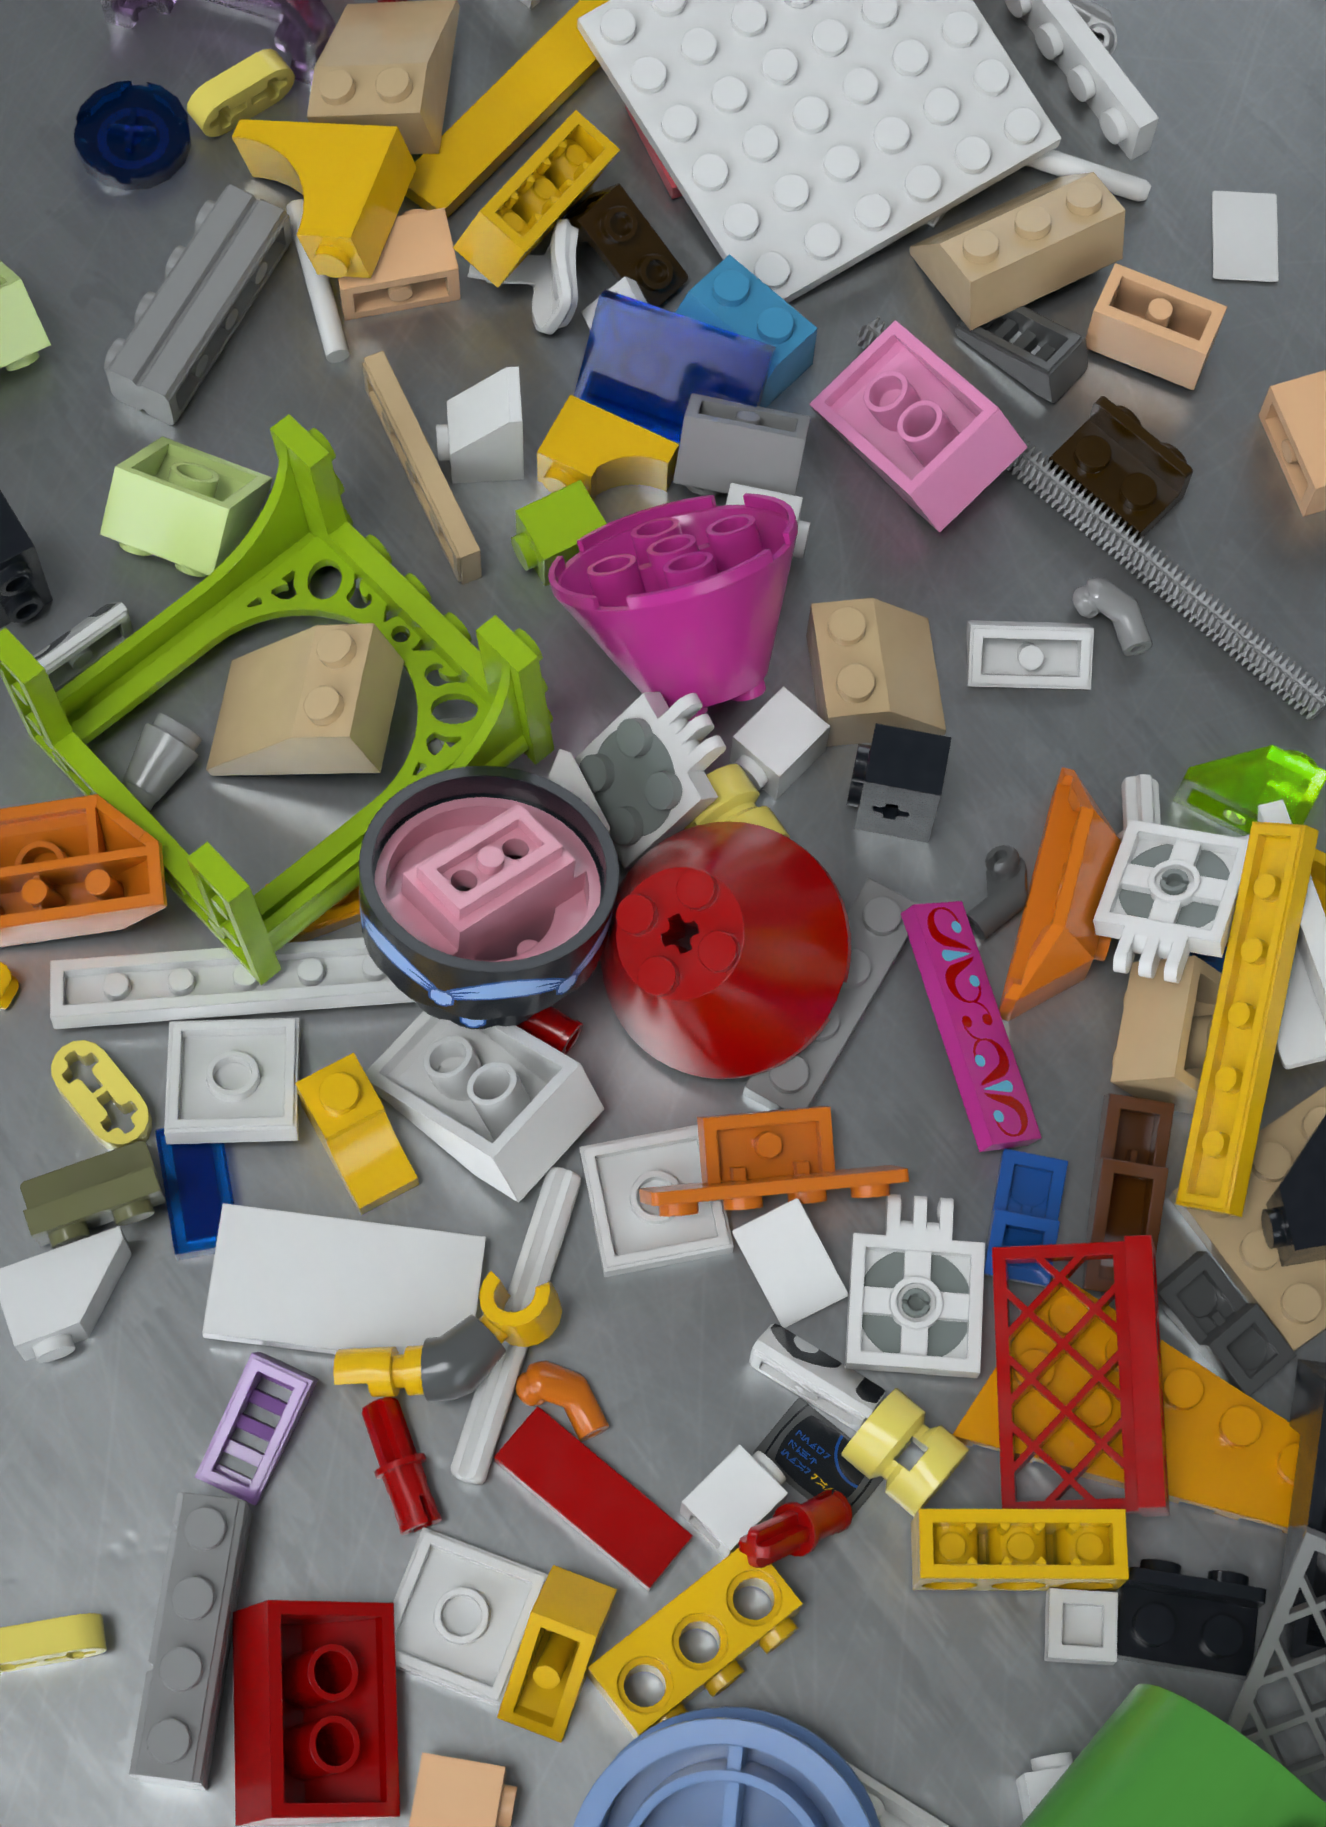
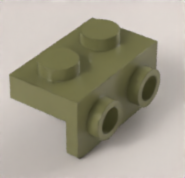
[20,1141,167,1249]

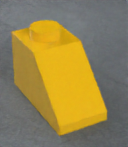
[497,1565,617,1743]

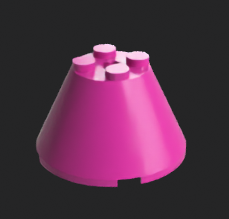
[548,493,798,720]

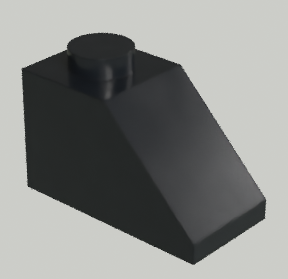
[1261,1115,1326,1267]

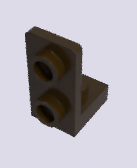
[552,183,688,312]

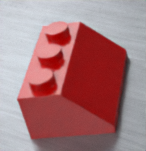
[233,1600,400,1826]

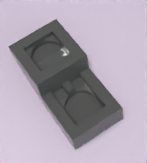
[1158,1251,1297,1396]

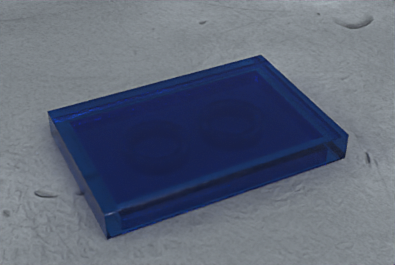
[574,289,776,443]

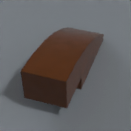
[1082,1093,1175,1292]

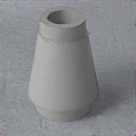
[122,713,202,811]

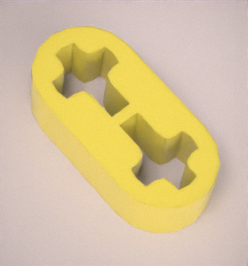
[187,49,295,137]
[51,1040,152,1151]
[0,1613,107,1673]

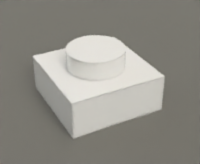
[1044,1588,1118,1666]

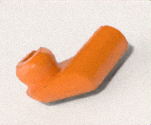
[515,1360,609,1442]

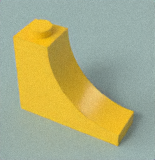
[232,119,417,278]

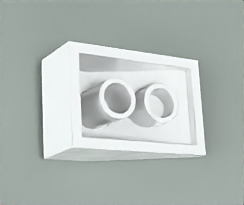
[365,1011,604,1203]

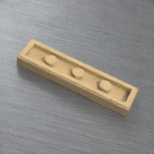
[362,351,482,585]

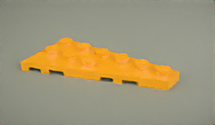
[952,1278,1300,1534]

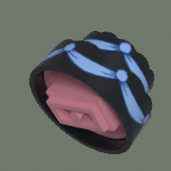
[359,766,619,1029]

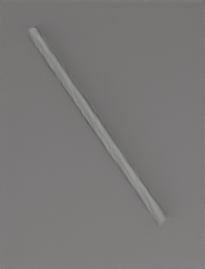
[856,316,1326,721]

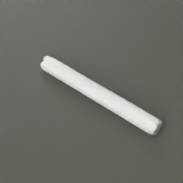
[450,1167,581,1485]

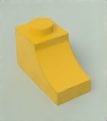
[537,395,679,501]
[295,1052,419,1215]

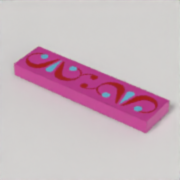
[901,901,1042,1152]

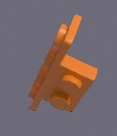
[639,1106,909,1217]

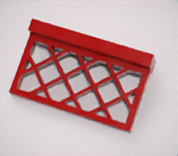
[992,1235,1170,1517]

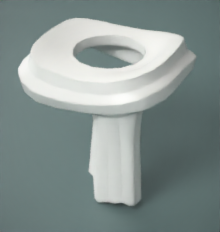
[467,219,579,335]

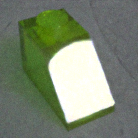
[1173,745,1326,836]

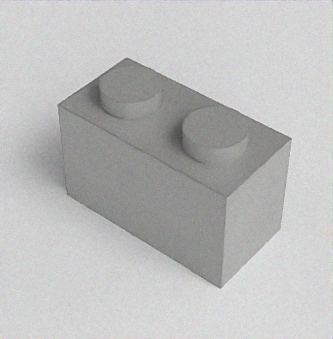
[673,393,811,496]

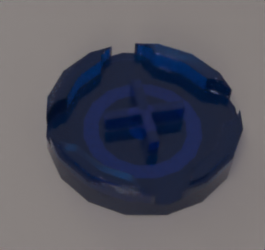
[74,81,192,191]

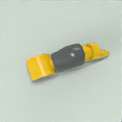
[333,1271,562,1402]

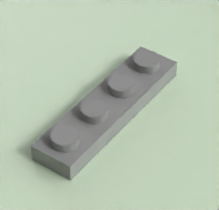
[743,878,917,1110]

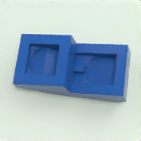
[984,1148,1068,1287]

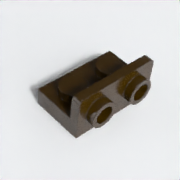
[1048,396,1193,540]

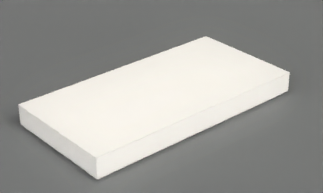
[202,1203,486,1354]

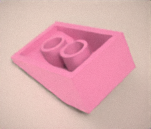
[809,320,1028,533]

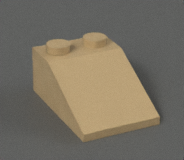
[307,0,460,154]
[206,623,404,776]

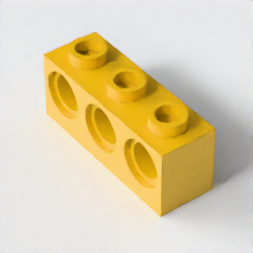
[453,110,620,288]
[911,1508,1129,1591]
[587,1548,803,1738]

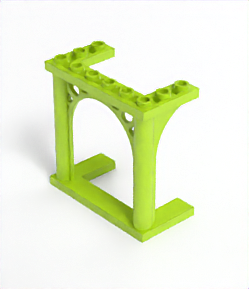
[0,414,555,986]

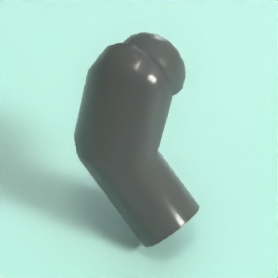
[967,845,1028,940]

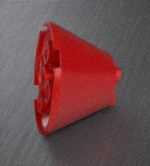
[601,821,851,1079]

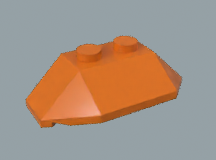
[999,767,1121,1021]
[0,794,167,948]

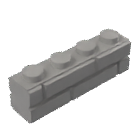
[104,184,293,425]
[129,1492,252,1790]

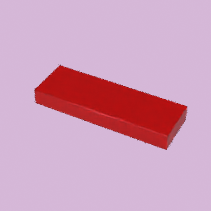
[494,1406,693,1592]

